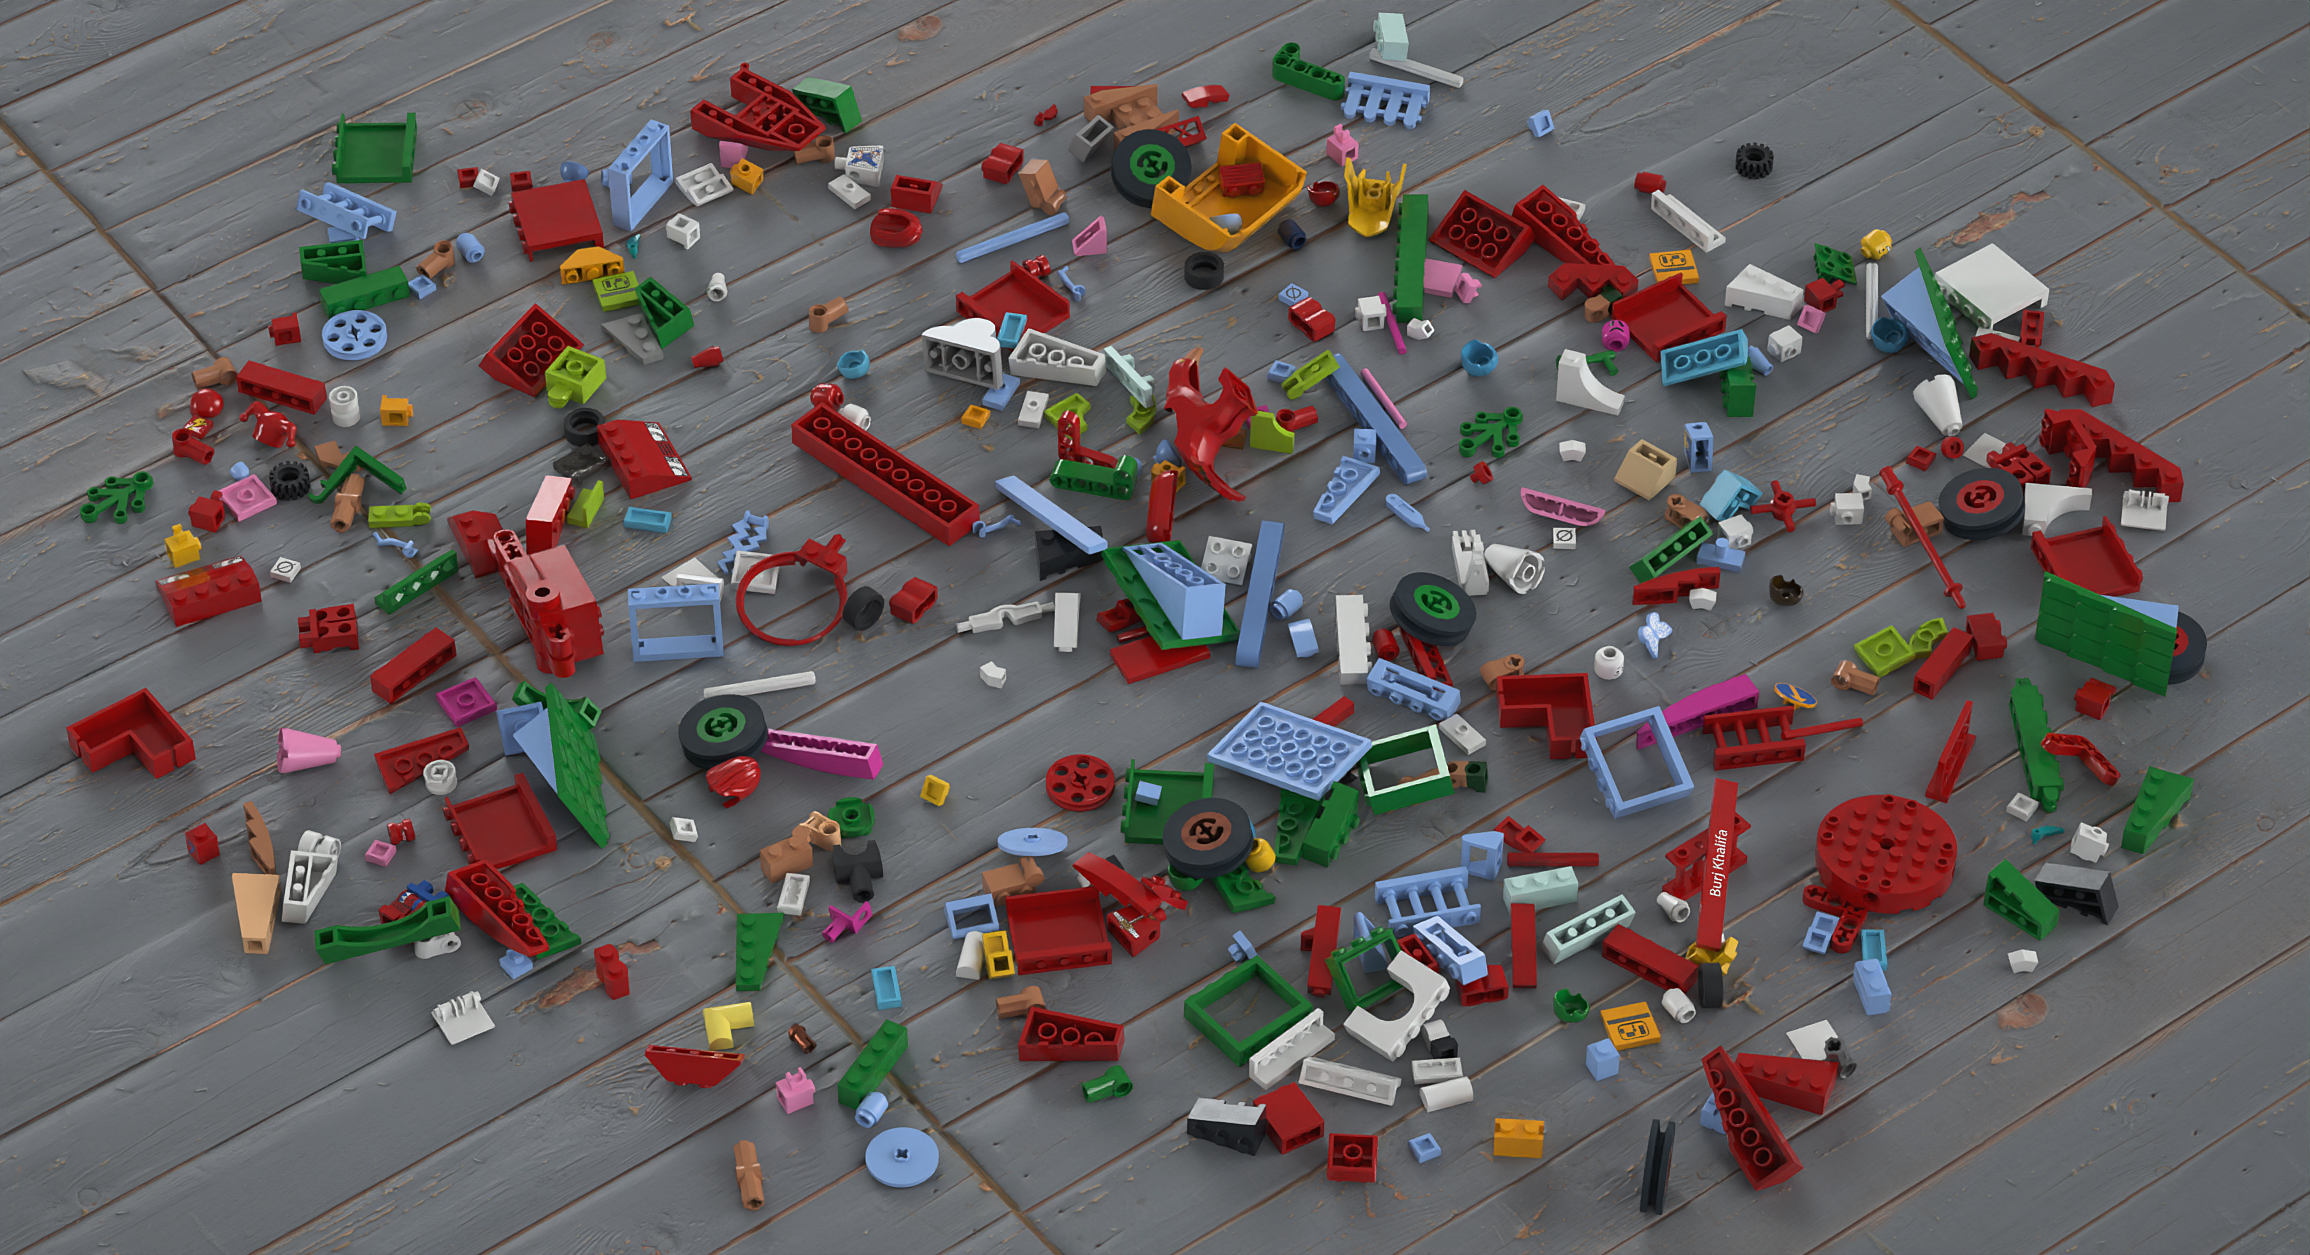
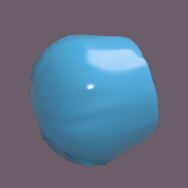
[1871,317,1909,353]
[1461,339,1498,377]

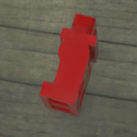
[1986,442,2051,496]
[297,603,359,654]

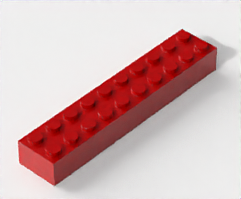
[791,402,980,547]

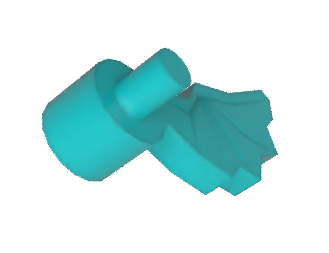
[626,234,641,259]
[2031,825,2064,844]

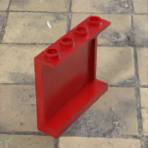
[508,179,604,262]
[956,260,1070,352]
[1611,272,1727,363]
[2030,516,2143,597]
[443,772,557,870]
[1006,886,1112,976]

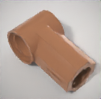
[793,135,835,164]
[416,240,455,279]
[809,296,848,333]
[191,357,238,390]
[1831,660,1880,695]
[996,986,1046,1019]

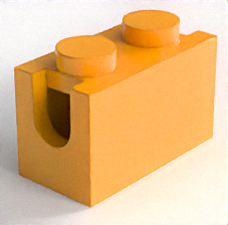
[1493,1118,1544,1159]

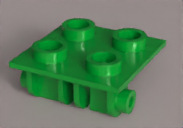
[1813,243,1857,285]

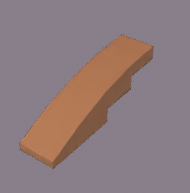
[243,801,276,875]

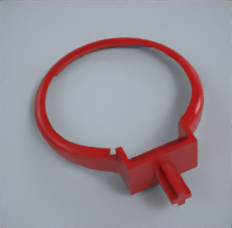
[736,534,848,646]

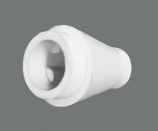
[706,273,728,301]
[1657,892,1690,922]

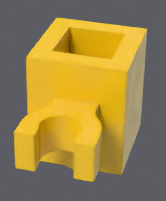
[164,524,201,568]

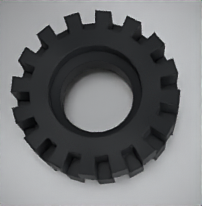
[1735,142,1774,180]
[269,461,310,501]

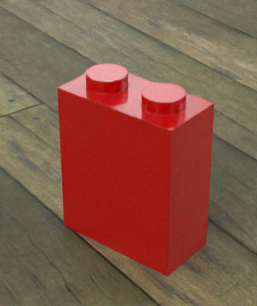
[1253,1082,1324,1155]

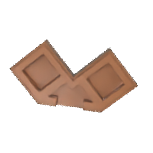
[314,441,364,472]

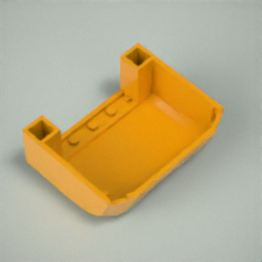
[1151,123,1307,253]

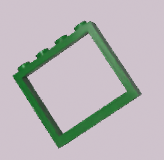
[1356,724,1455,815]
[1184,955,1313,1067]

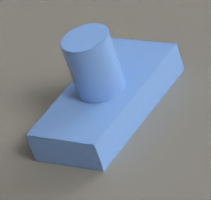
[1697,538,1745,573]

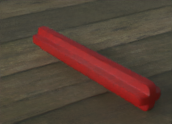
[1507,852,1599,866]

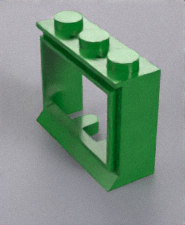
[1325,926,1404,1011]

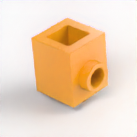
[730,158,763,195]

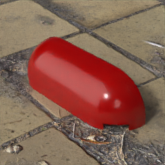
[1146,470,1178,543]

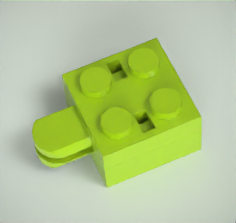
[545,346,606,408]

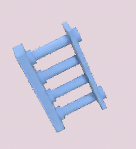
[296,182,397,239]
[1375,866,1481,938]

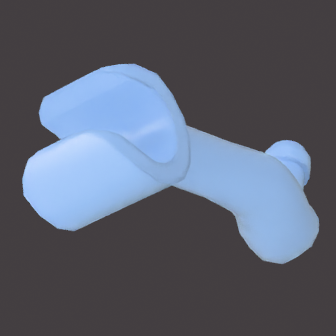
[1057,266,1085,302]
[972,515,1021,538]
[373,532,419,558]

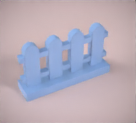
[1341,72,1430,129]

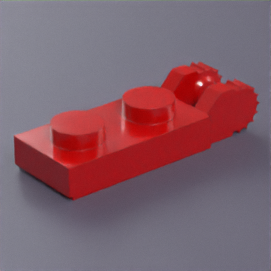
[2020,309,2044,348]

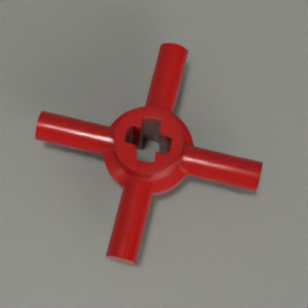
[1750,480,1816,532]

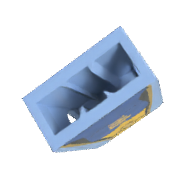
[1684,422,1713,473]

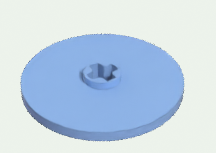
[998,828,1068,856]
[865,1127,939,1187]

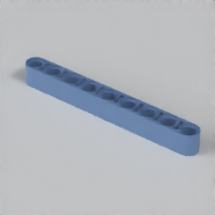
[1325,353,1427,485]
[1236,520,1284,668]

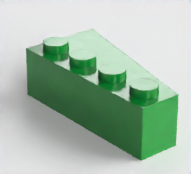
[2121,766,2194,854]

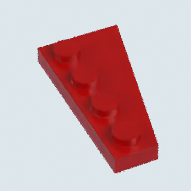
[374,727,469,794]

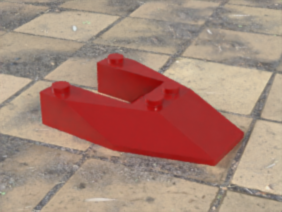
[690,68,826,151]

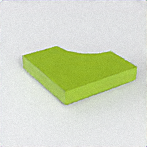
[1043,393,1091,440]
[1250,411,1295,454]

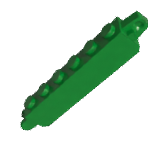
[2008,678,2064,814]

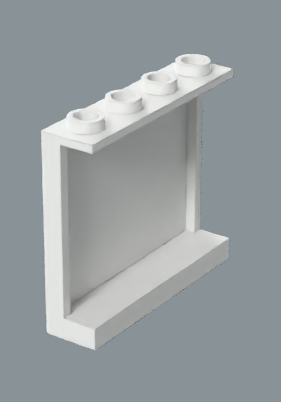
[1935,243,2049,330]

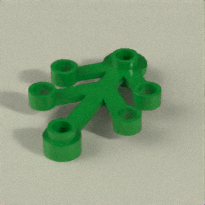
[1459,406,1523,458]
[80,471,154,524]

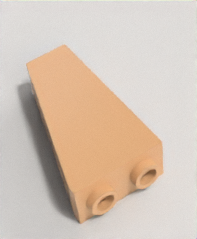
[232,873,282,954]

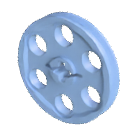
[322,310,387,360]

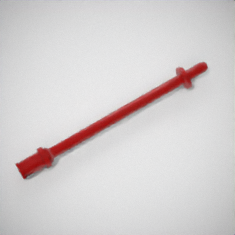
[1879,466,1966,609]

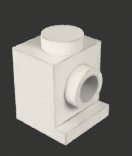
[666,213,700,250]

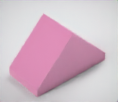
[719,141,748,168]
[1072,216,1107,256]

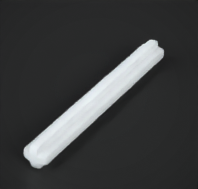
[1369,48,1463,88]
[1866,263,1878,340]
[704,671,816,700]

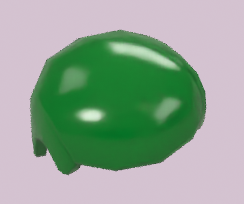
[1168,864,1204,891]
[1553,988,1590,1023]

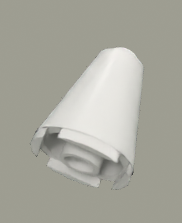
[1913,374,1963,436]
[1484,544,1545,594]

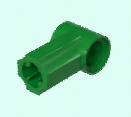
[1081,1065,1133,1103]

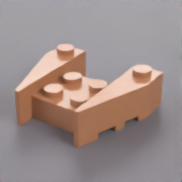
[1084,84,1179,152]

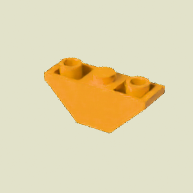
[560,246,624,285]

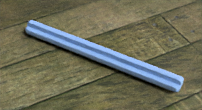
[956,212,1069,263]

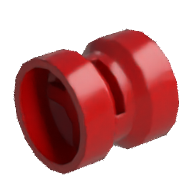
[1022,255,1051,277]
[387,818,415,845]

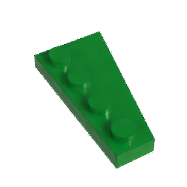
[1274,789,1325,866]
[1211,842,1276,913]
[514,883,581,960]
[736,913,784,991]

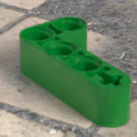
[1272,42,1345,101]
[1049,455,1137,500]

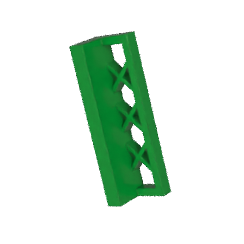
[374,549,459,615]

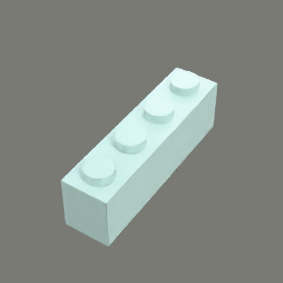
[1541,894,1636,964]

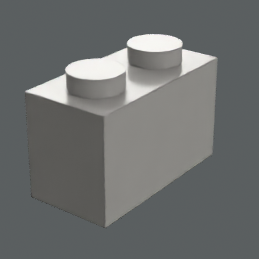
[1068,115,1114,163]

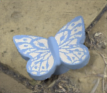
[1638,612,1672,659]

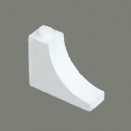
[1556,349,1625,416]
[2022,483,2092,536]
[1054,592,1081,652]

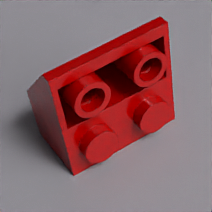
[891,175,943,214]

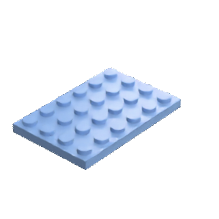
[1207,702,1372,801]

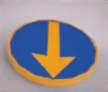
[1774,683,1817,710]

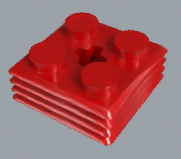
[1327,1133,1378,1183]

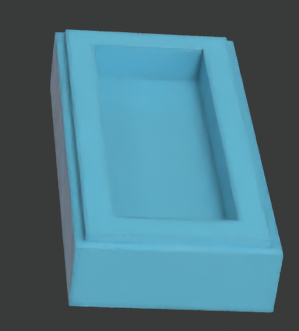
[997,312,1027,349]
[623,507,672,533]
[1860,929,1887,971]
[871,966,902,1010]

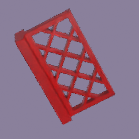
[1925,700,1976,803]

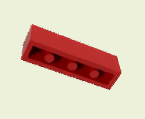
[236,360,327,415]
[370,627,457,704]
[1602,924,1698,994]

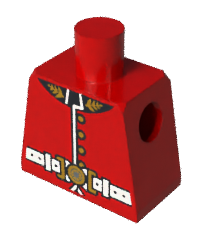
[1107,905,1166,957]

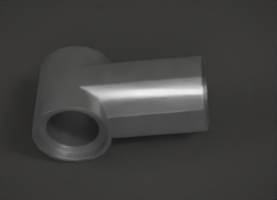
[1824,1037,1857,1079]

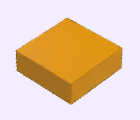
[961,404,990,429]

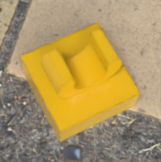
[920,775,950,806]

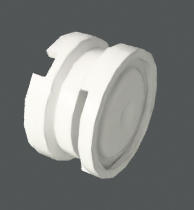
[423,760,457,795]

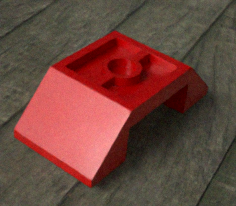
[2039,408,2096,488]

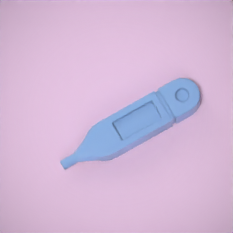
[1386,494,1430,532]

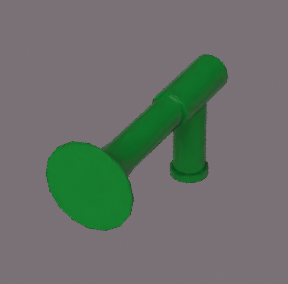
[1556,350,1619,376]

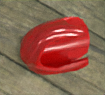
[870,208,923,248]
[705,756,761,808]

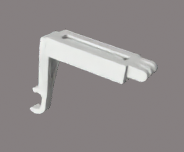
[1452,530,1489,596]

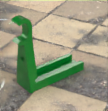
[308,446,407,504]

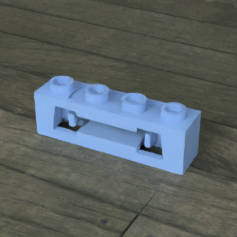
[1366,658,1461,721]
[1413,916,1488,985]

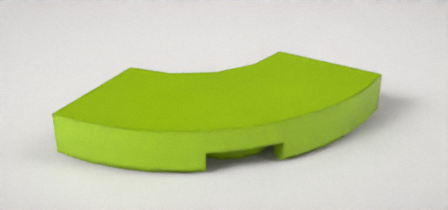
[1126,394,1156,435]
[1909,617,1948,659]

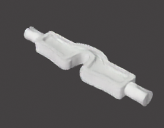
[956,601,1055,633]

